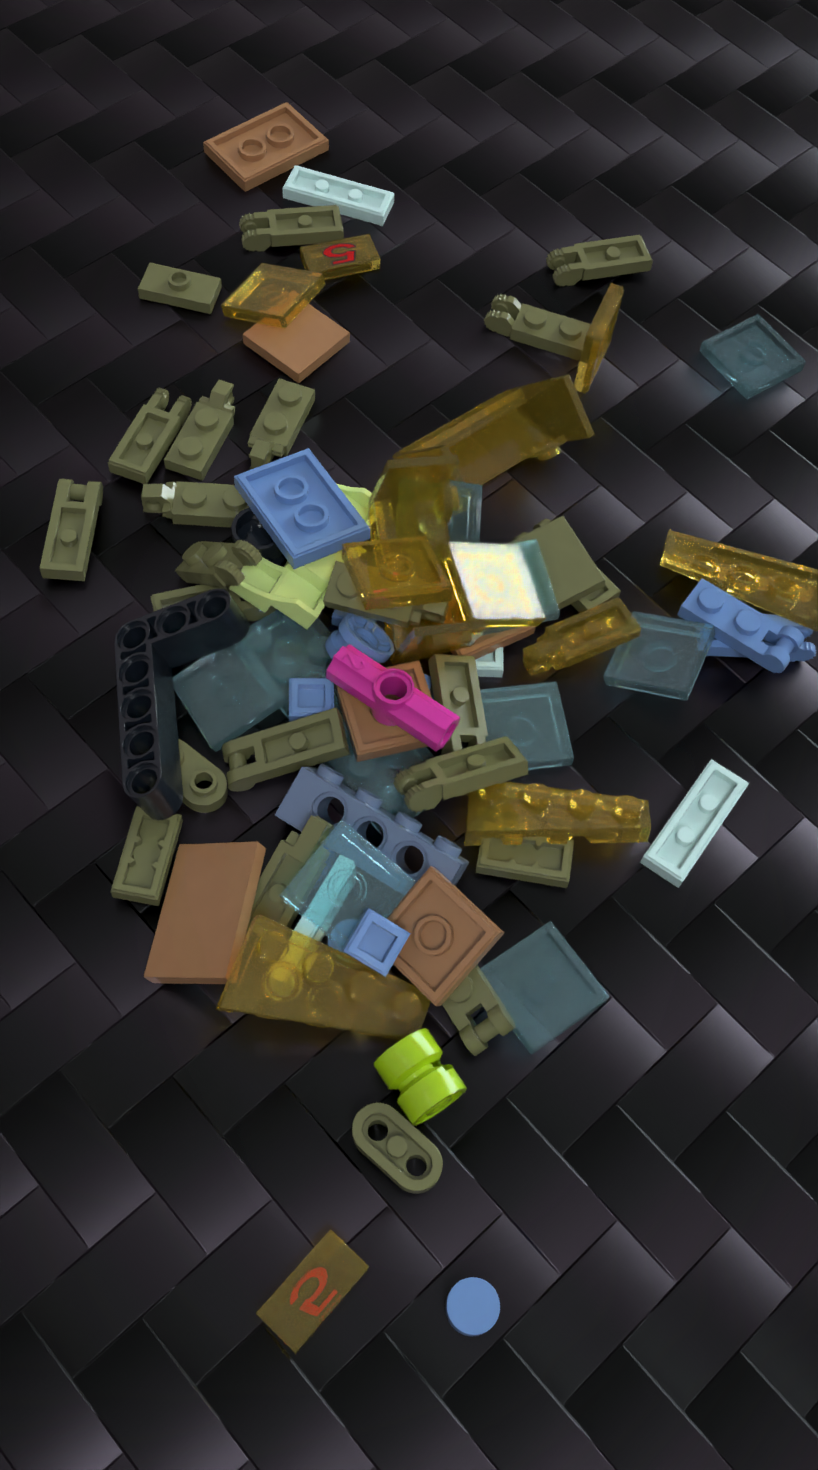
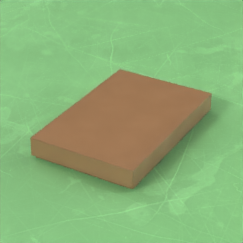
[203,102,329,192]
[144,841,266,984]

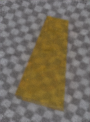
[660,530,818,632]
[464,782,651,846]
[215,914,431,1040]

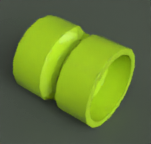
[374,1028,467,1126]

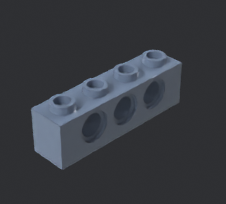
[275,764,469,896]

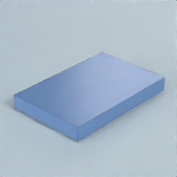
[234,448,370,569]

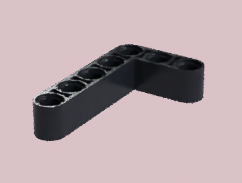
[114,588,250,821]

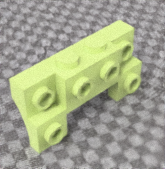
[229,483,385,629]

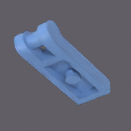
[677,578,804,673]

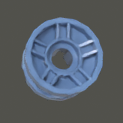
[325,613,395,665]

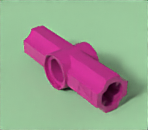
[326,644,460,752]

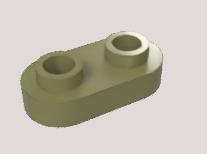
[178,739,228,813]
[352,1103,443,1194]

